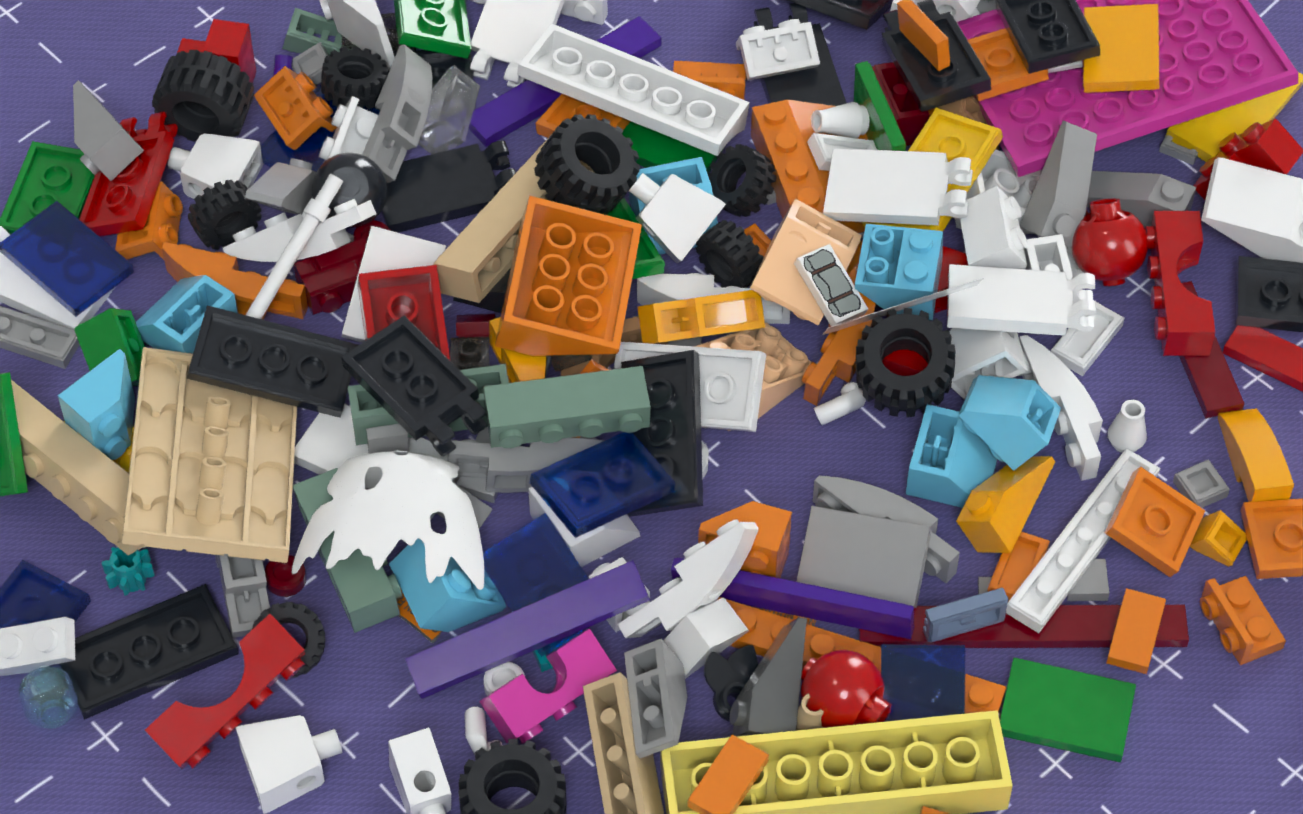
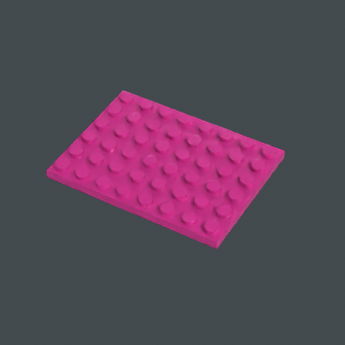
[957,0,1299,177]

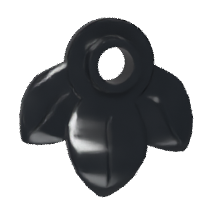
[704,645,759,722]

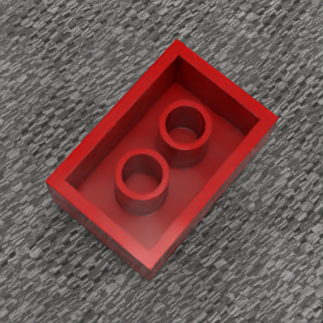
[358,265,450,360]

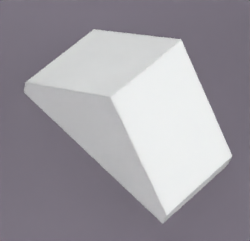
[663,597,749,679]

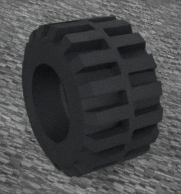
[152,50,254,142]
[534,114,640,215]
[855,308,956,417]
[458,739,567,814]

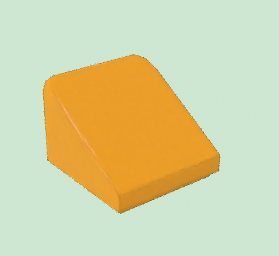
[1190,510,1247,567]

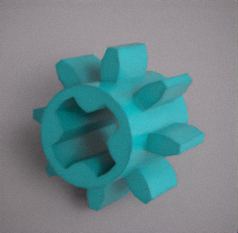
[102,547,155,596]

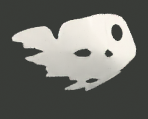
[292,450,484,590]

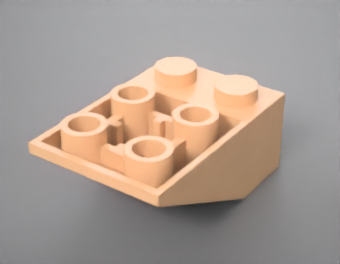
[750,199,862,325]
[694,323,811,431]

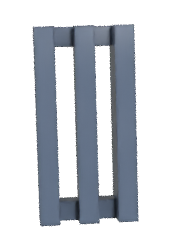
[923,588,1008,643]

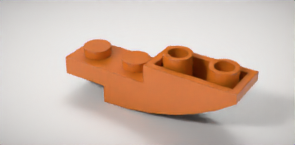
[162,242,308,320]
[801,265,875,406]

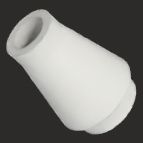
[811,102,869,138]
[1108,400,1147,453]

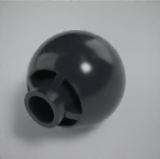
[312,152,388,228]

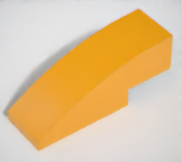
[637,290,765,344]
[1217,408,1294,502]

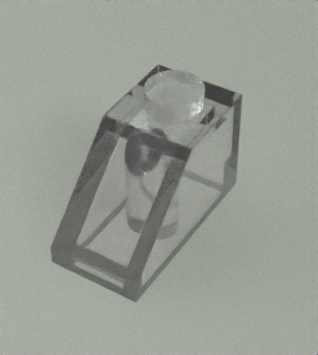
[418,65,480,154]

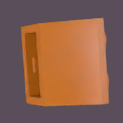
[698,501,792,578]

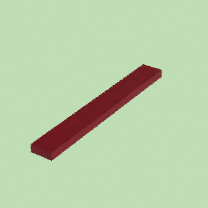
[858,604,1189,649]

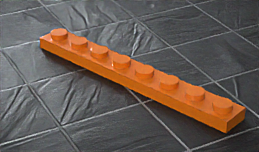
[716,597,1006,715]

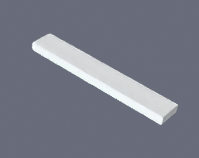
[1006,448,1160,633]

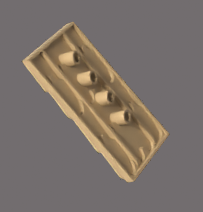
[122,347,297,563]

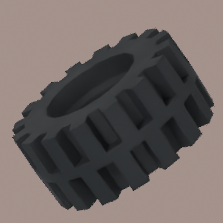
[321,46,388,109]
[707,144,776,217]
[188,180,262,250]
[696,220,764,288]
[252,602,326,678]

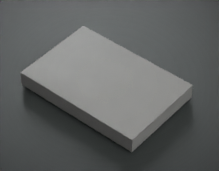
[796,506,932,608]

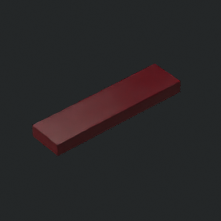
[1179,281,1244,419]

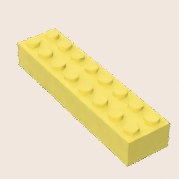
[660,710,1013,814]

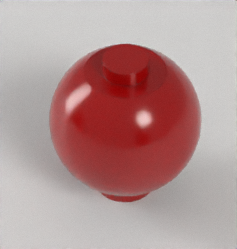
[1071,198,1148,286]
[801,650,892,728]

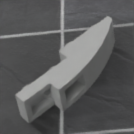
[362,45,432,183]
[447,437,610,493]
[813,475,960,583]
[215,554,270,638]

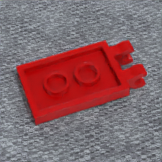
[75,112,178,239]

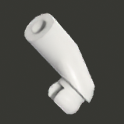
[814,382,866,426]
[464,707,502,755]

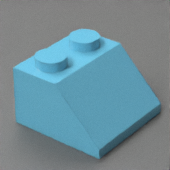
[58,349,135,460]

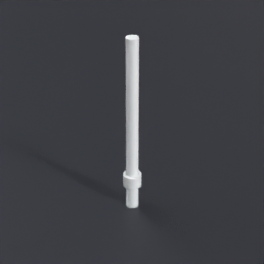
[246,174,344,319]

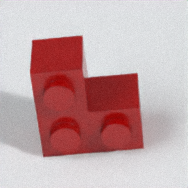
[177,19,256,83]
[1193,118,1303,200]

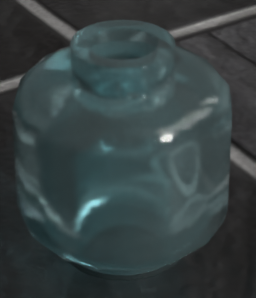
[19,666,78,729]

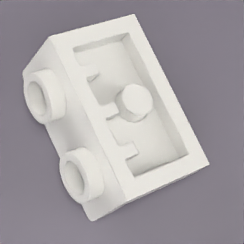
[736,19,820,81]
[319,96,378,163]

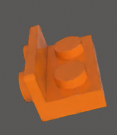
[673,61,746,100]
[254,66,337,150]
[115,181,183,261]
[1200,576,1286,665]

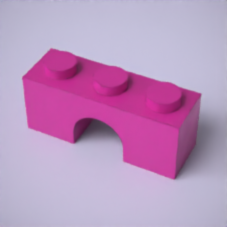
[479,629,617,744]

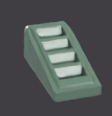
[282,8,357,56]

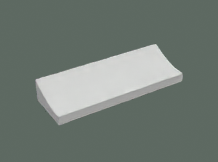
[517,23,750,156]

